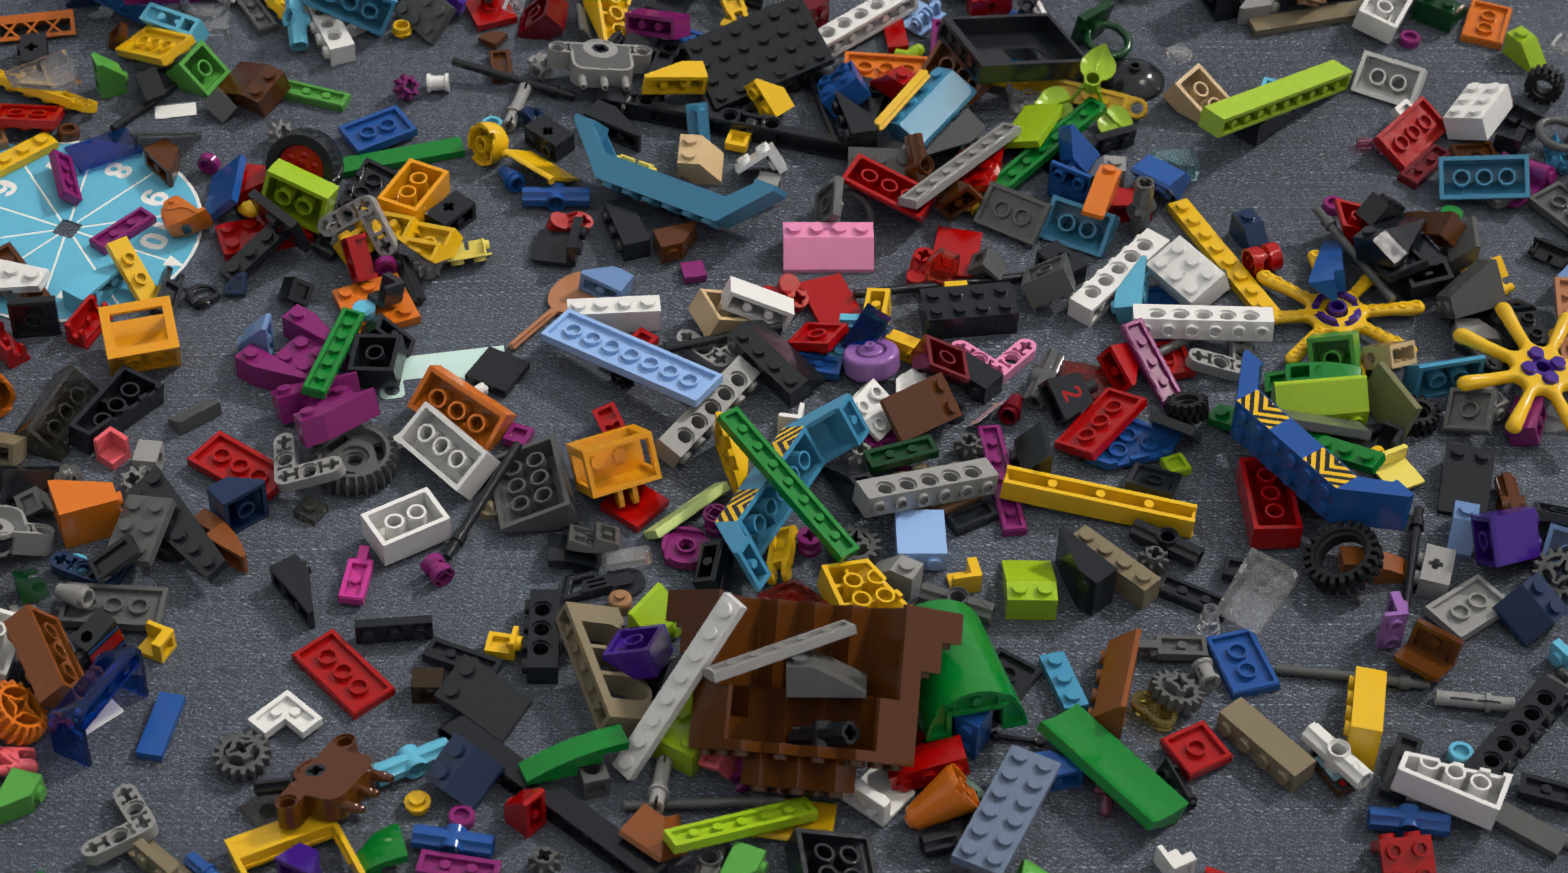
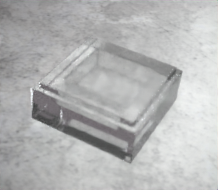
[1164,42,1194,66]

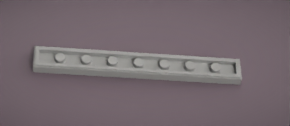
[898,122,1021,209]

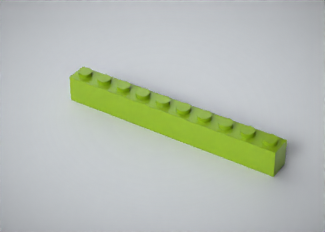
[1198,59,1353,138]

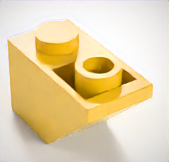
[744,79,795,117]

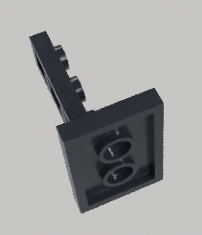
[218,189,312,281]

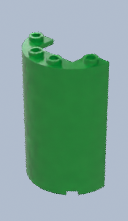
[916,599,1028,742]

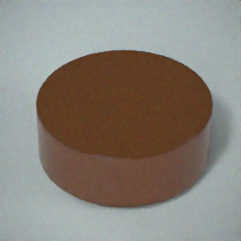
[57,123,80,142]

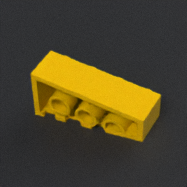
[1343,666,1387,772]

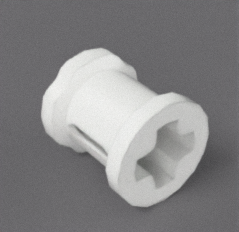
[427,73,450,93]

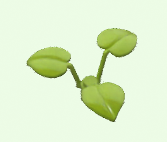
[1034,43,1133,132]

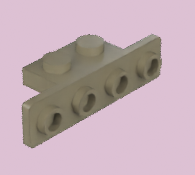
[125,837,192,873]

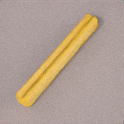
[874,69,930,132]

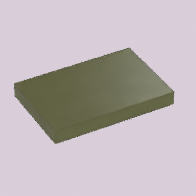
[1367,362,1423,444]

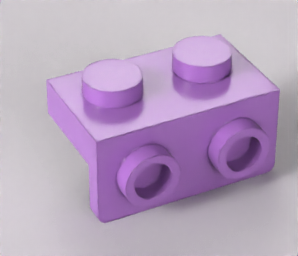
[1375,591,1409,649]

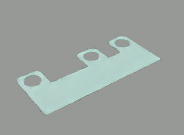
[379,345,505,399]

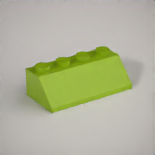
[1270,375,1370,425]

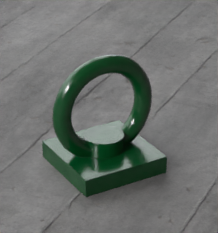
[1070,0,1132,60]

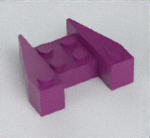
[234,304,349,391]
[270,371,380,448]

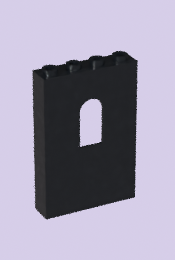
[937,13,1085,84]

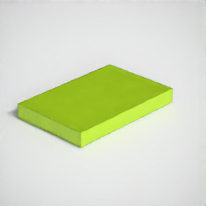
[1005,104,1065,149]

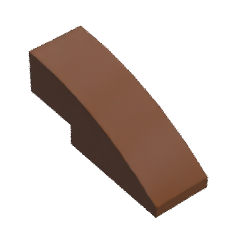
[195,508,248,574]
[1337,546,1407,584]

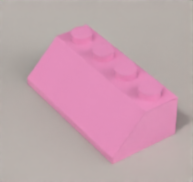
[782,222,874,273]

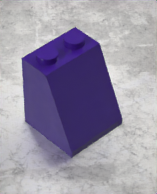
[1470,506,1542,567]

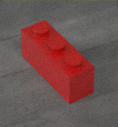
[886,735,971,793]

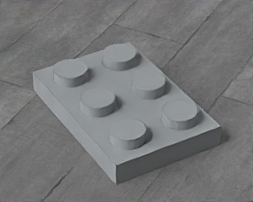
[1423,574,1505,641]

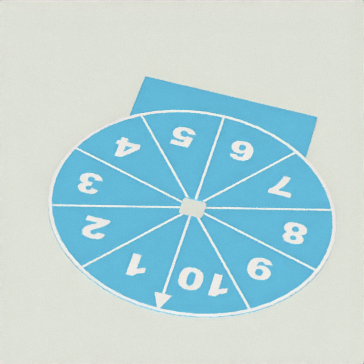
[0,141,203,322]

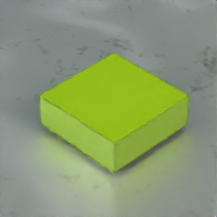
[1159,452,1192,477]

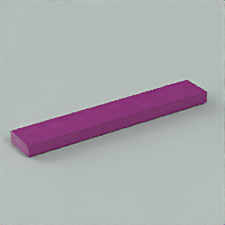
[976,424,1028,537]

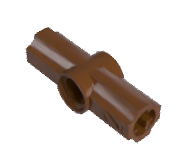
[904,133,934,183]
[1494,472,1526,511]

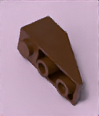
[1406,211,1466,247]

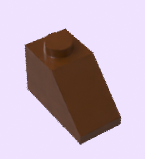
[143,137,181,188]
[935,181,983,221]
[653,220,697,264]

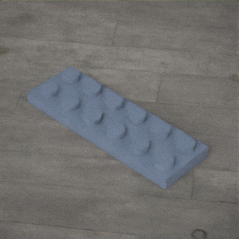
[950,744,1062,873]

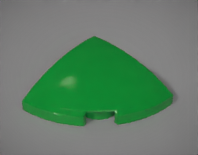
[357,823,409,873]

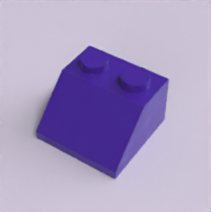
[602,624,674,680]

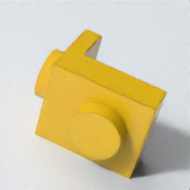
[484,626,523,661]

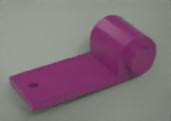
[1507,159,1557,208]

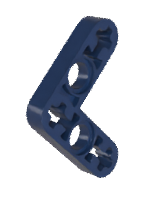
[50,551,133,585]

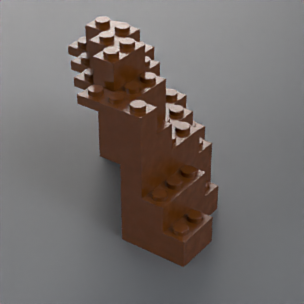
[666,589,964,799]

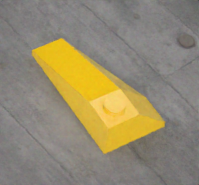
[583,0,631,40]
[714,411,749,495]

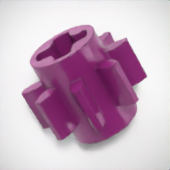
[392,73,420,101]

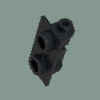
[1503,101,1545,135]
[1527,236,1568,270]
[1155,758,1198,810]

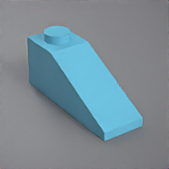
[139,2,210,43]
[1111,255,1150,323]
[61,263,125,311]

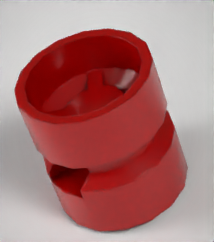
[1241,241,1284,277]

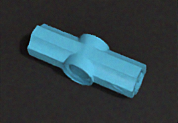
[282,0,311,52]
[373,737,448,787]

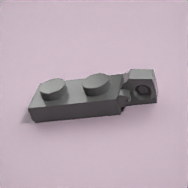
[1137,634,1208,661]

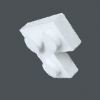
[248,690,323,739]

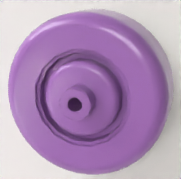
[843,338,900,383]

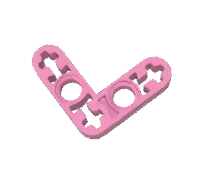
[952,339,1037,384]

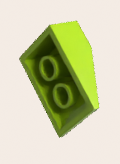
[1001,560,1058,620]

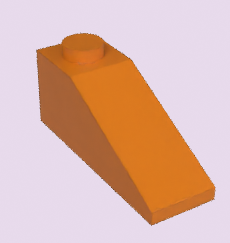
[1081,164,1122,221]

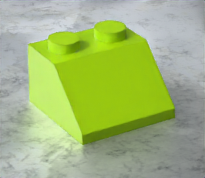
[628,582,682,641]

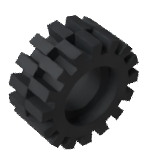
[1524,64,1566,105]
[1165,391,1209,425]
[1408,394,1440,438]

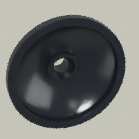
[1102,58,1165,101]

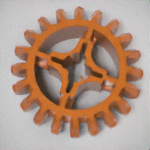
[0,679,50,747]

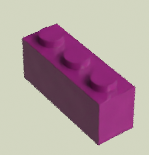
[625,8,691,40]

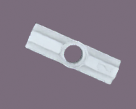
[1301,722,1374,790]

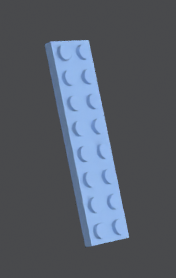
[540,308,723,408]

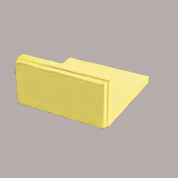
[1375,444,1425,489]

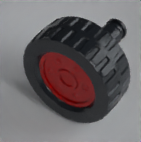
[265,127,344,185]

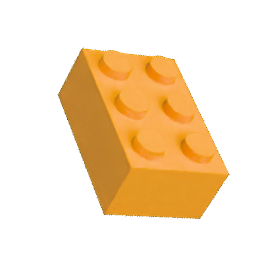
[377,158,450,222]

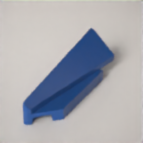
[1308,240,1346,301]

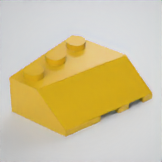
[816,558,912,608]

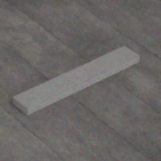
[703,620,857,683]

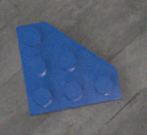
[1086,418,1181,471]

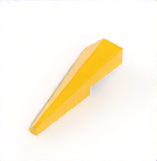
[360,207,464,264]

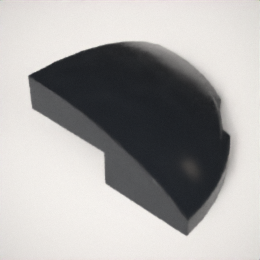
[548,533,599,573]

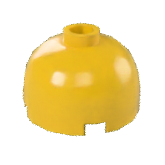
[468,121,509,166]

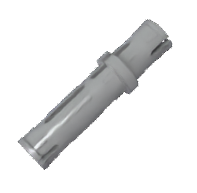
[502,82,532,132]
[1434,689,1515,713]
[647,755,673,814]

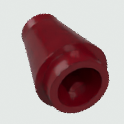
[998,393,1023,425]

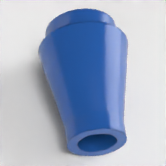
[498,165,526,193]

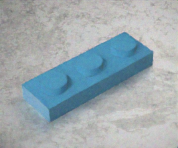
[1039,651,1089,713]

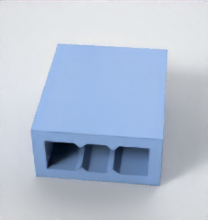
[893,510,947,571]

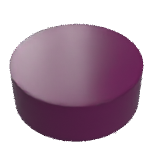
[1399,30,1421,49]
[197,153,221,175]
[1322,196,1342,216]
[374,255,398,277]
[448,805,475,830]

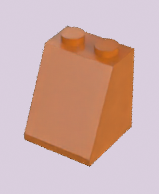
[47,480,124,549]

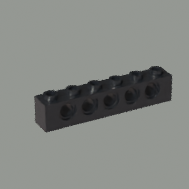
[1464,674,1568,776]

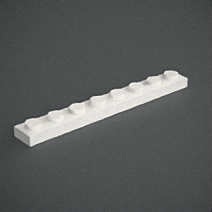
[612,592,747,781]

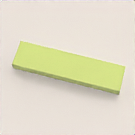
[643,481,730,540]

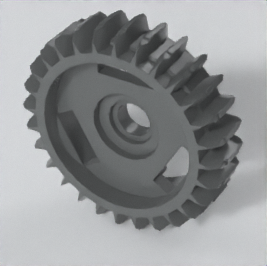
[309,422,400,498]

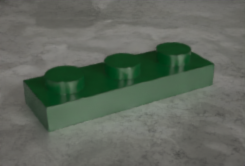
[863,434,939,474]

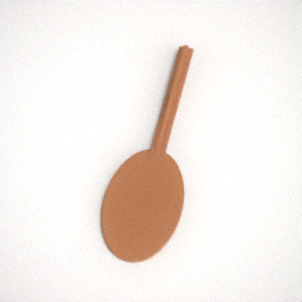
[508,271,597,351]

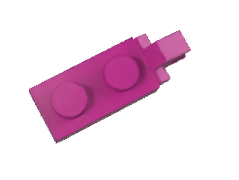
[338,545,374,606]

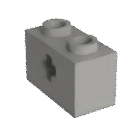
[1414,543,1457,600]

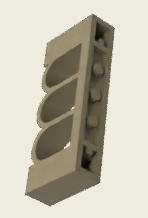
[555,601,653,737]

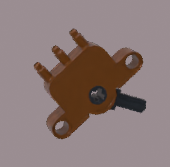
[253,733,394,830]

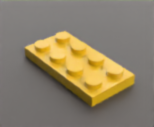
[115,25,196,66]

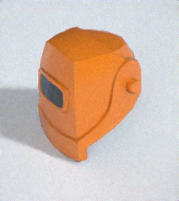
[161,195,213,237]

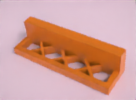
[0,9,76,43]

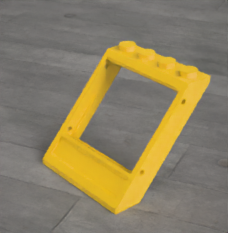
[224,817,366,873]

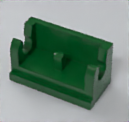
[11,569,51,604]

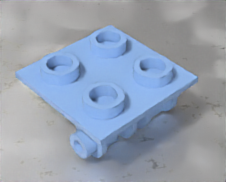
[903,0,946,37]

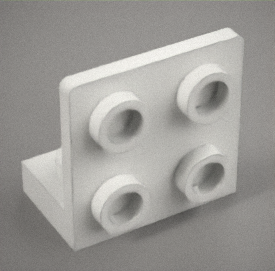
[735,141,788,174]
[852,378,892,442]
[841,769,915,827]

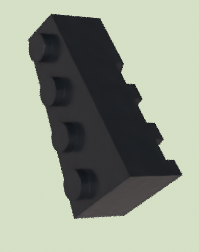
[68,365,164,454]

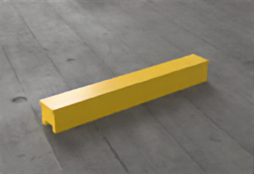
[999,465,1197,539]

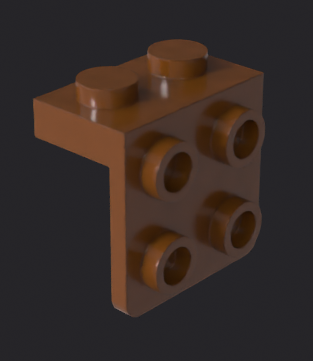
[1393,618,1465,683]

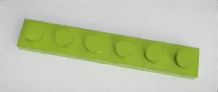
[662,796,819,855]

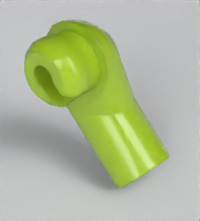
[894,44,925,56]

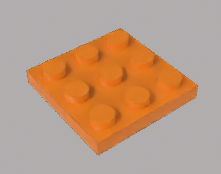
[332,272,421,333]

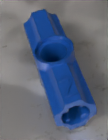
[522,182,590,212]
[1366,803,1451,837]
[411,823,496,859]

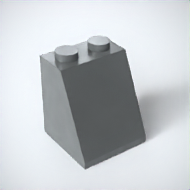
[1435,259,1507,319]

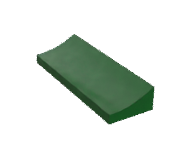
[1036,703,1189,831]

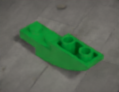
[1265,362,1362,397]

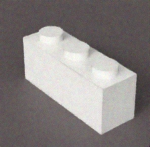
[721,276,795,332]

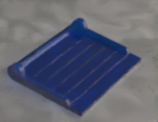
[64,127,143,174]

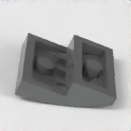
[566,521,620,553]

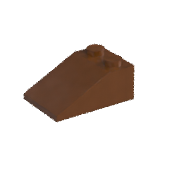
[216,61,291,118]
[879,372,962,442]

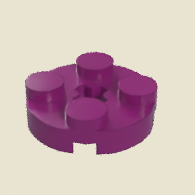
[661,526,710,571]

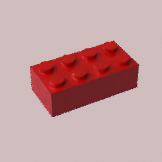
[1235,457,1303,549]

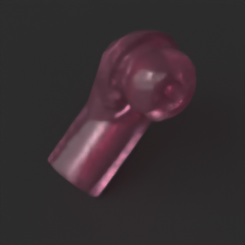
[1356,137,1383,155]
[1093,784,1114,817]

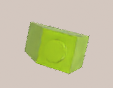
[1502,25,1547,73]

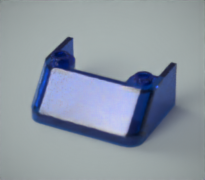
[47,645,149,767]

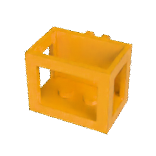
[98,295,182,377]
[566,424,662,508]

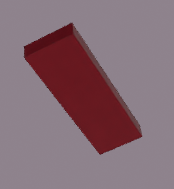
[1397,143,1452,190]

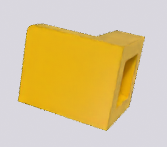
[946,557,983,593]
[137,620,177,664]

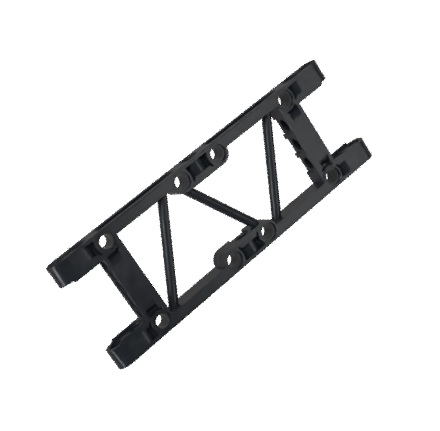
[592,33,906,161]

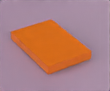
[1459,0,1513,50]

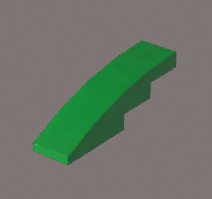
[518,724,629,786]

